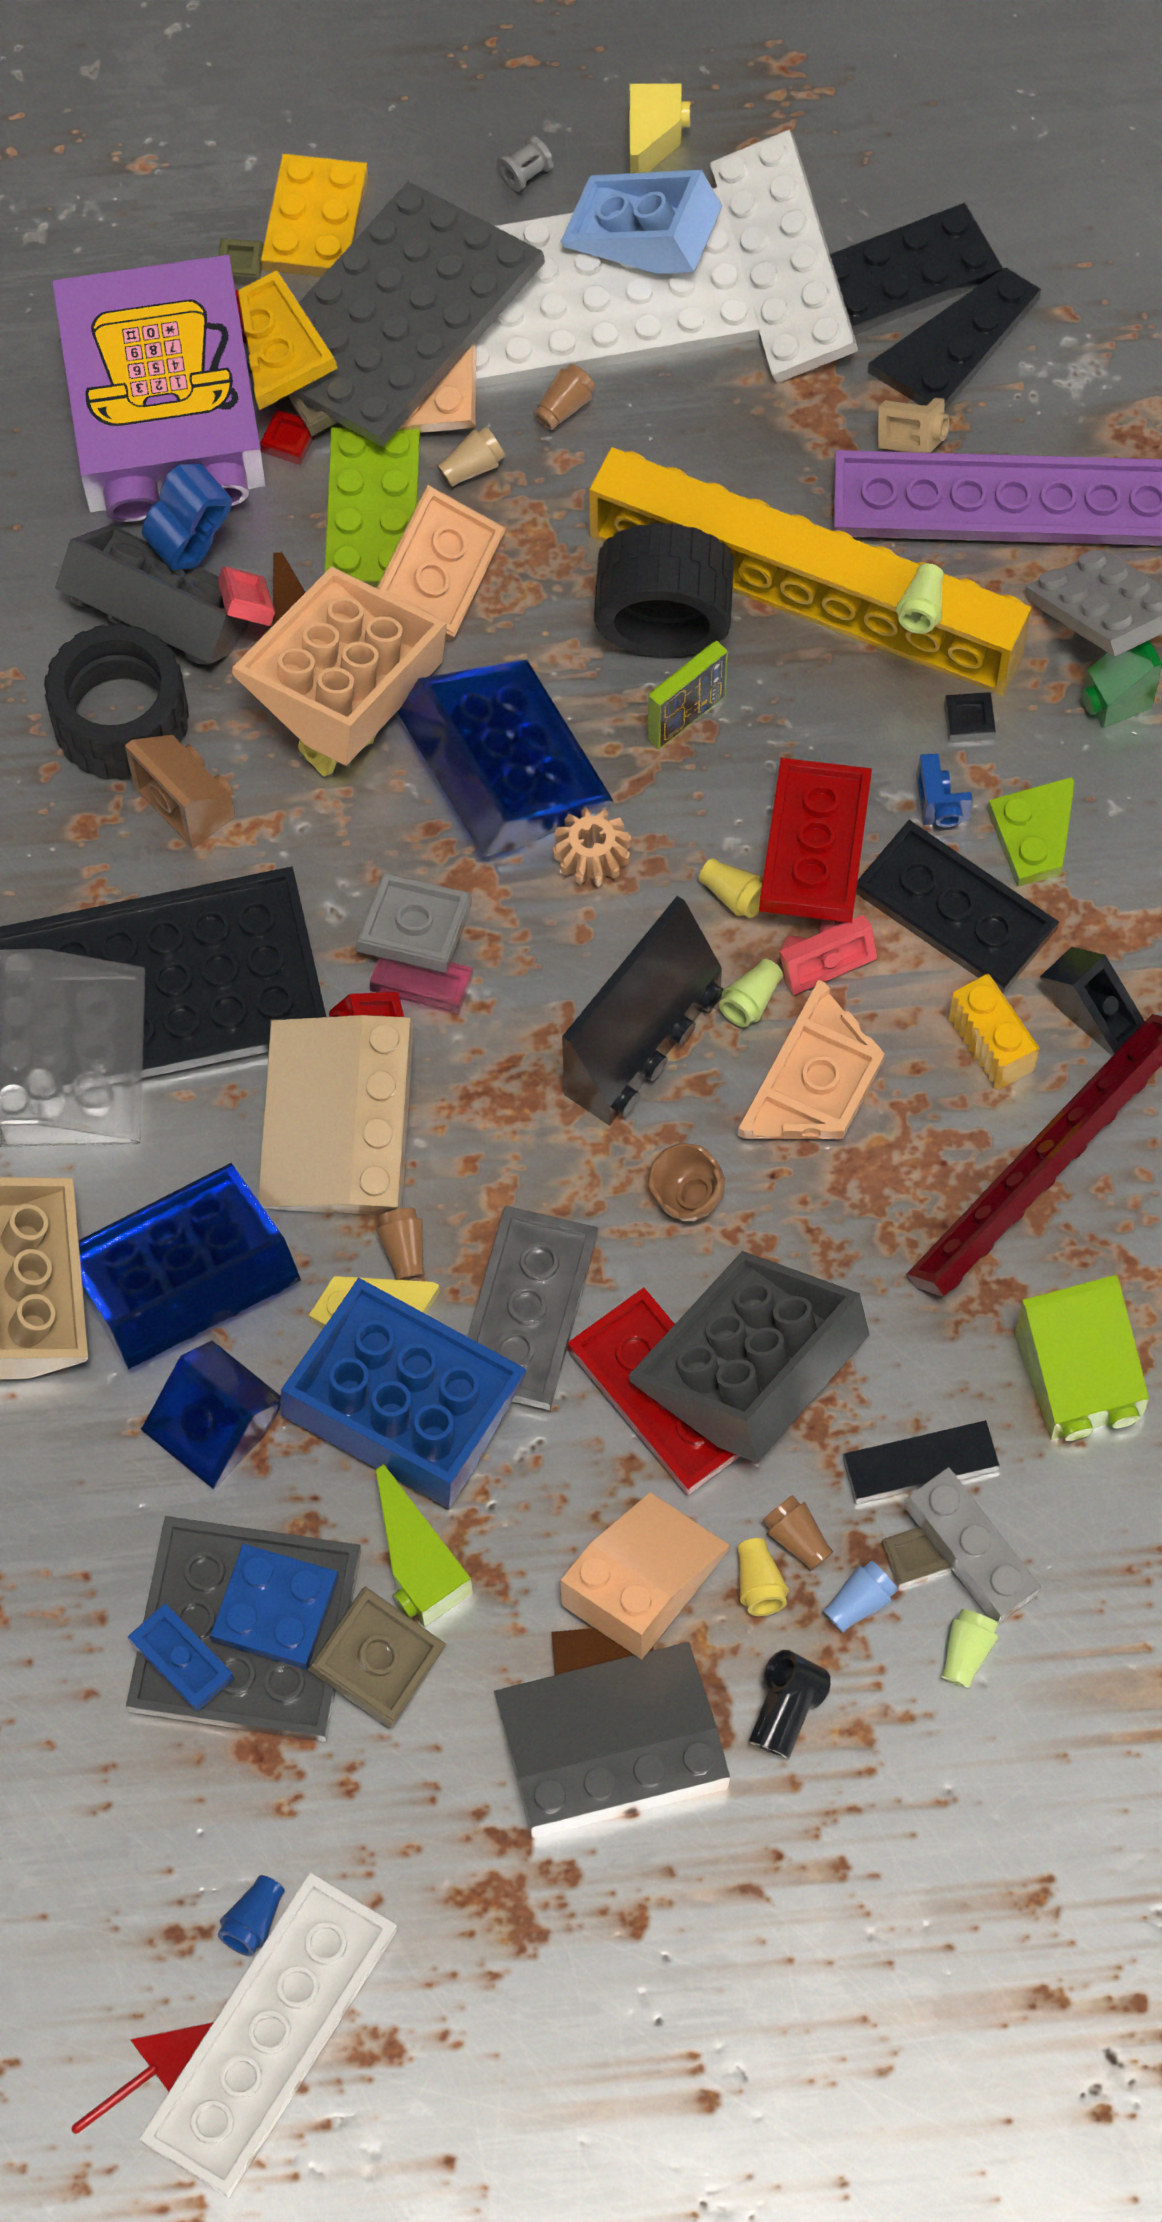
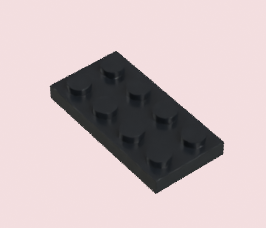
[830,202,1003,335]

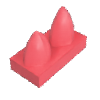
[779,915,877,995]

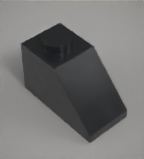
[1040,947,1145,1055]

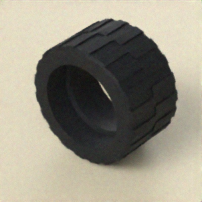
[594,523,734,657]
[44,623,189,779]

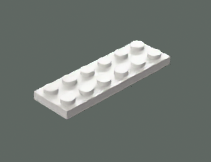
[710,130,859,383]
[139,1872,398,2198]

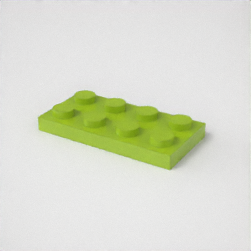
[325,428,420,588]

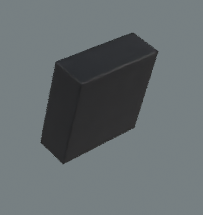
[944,692,996,743]

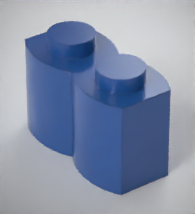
[142,464,232,570]

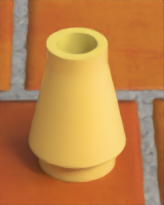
[699,858,763,918]
[737,1538,789,1616]

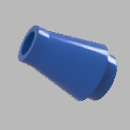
[218,1875,285,1956]

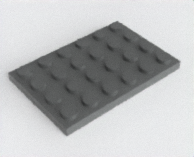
[246,181,545,447]

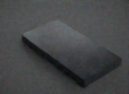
[856,820,1059,995]

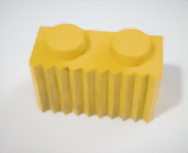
[948,974,1040,1090]

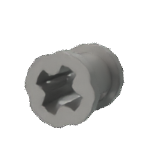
[497,135,554,191]

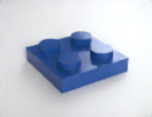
[210,1544,339,1670]

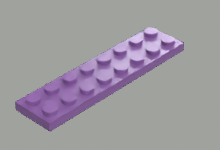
[834,450,1162,546]

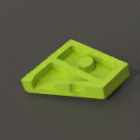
[987,777,1075,887]

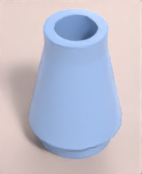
[823,1560,898,1633]

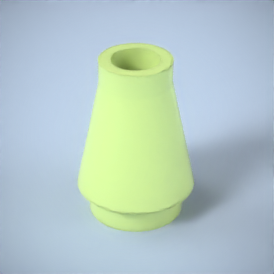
[896,563,944,634]
[719,959,783,1027]
[942,1609,999,1688]

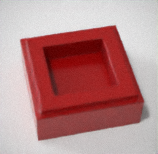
[260,409,316,465]

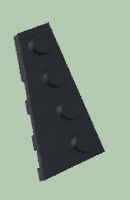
[868,267,1041,411]

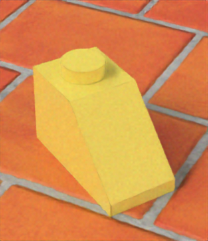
[630,84,690,173]

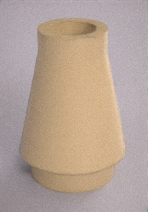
[437,427,505,488]

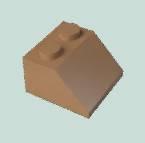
[125,735,235,849]

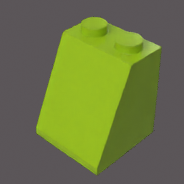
[1014,1274,1149,1441]

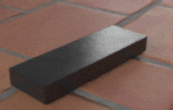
[843,1420,1000,1504]

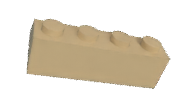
[0,1177,88,1379]

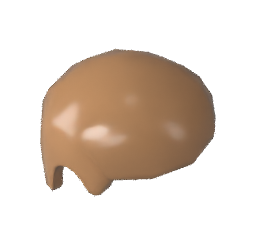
[648,1143,725,1221]

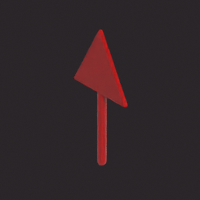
[71,2022,214,2134]

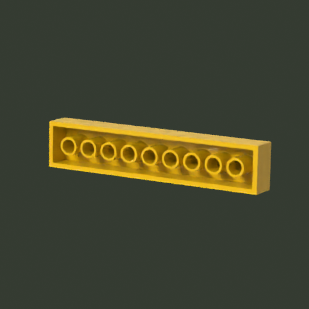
[589,447,1032,696]

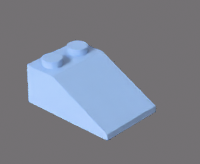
[561,170,722,274]

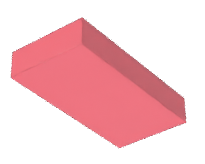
[218,566,275,626]

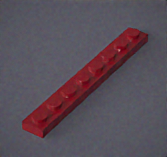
[906,1014,1162,1297]

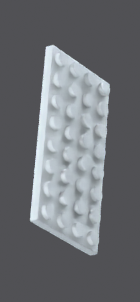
[474,187,760,388]

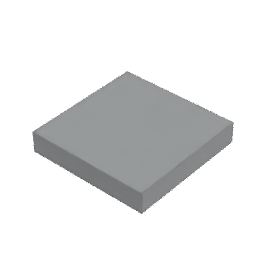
[356,872,472,973]

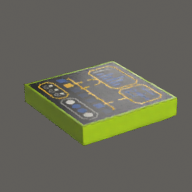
[648,641,728,750]

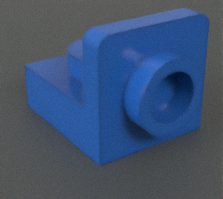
[916,753,973,827]

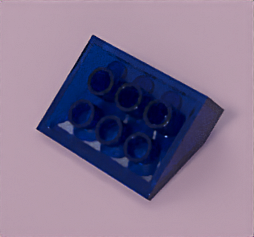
[398,660,614,856]
[78,1163,301,1370]

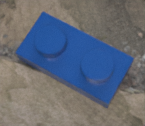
[128,1603,234,1713]

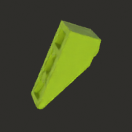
[376,1464,473,1628]

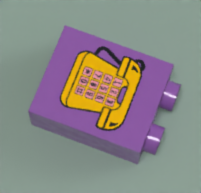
[52,255,266,522]

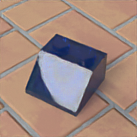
[141,1340,281,1489]

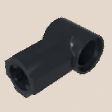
[749,1650,831,1759]

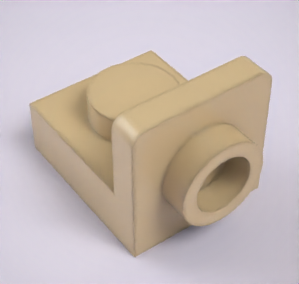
[878,398,949,453]

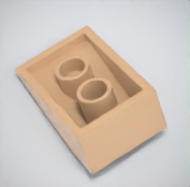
[560,1492,730,1660]

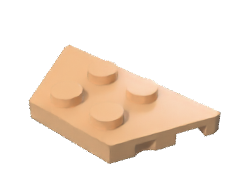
[738,980,885,1139]

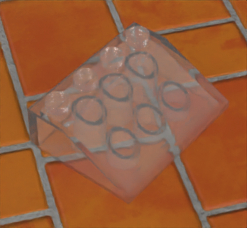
[0,949,145,1147]

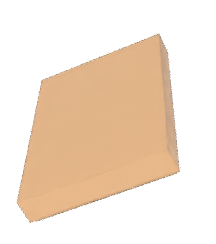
[376,485,506,642]

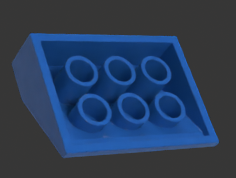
[281,1277,527,1509]

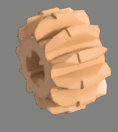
[553,806,631,888]

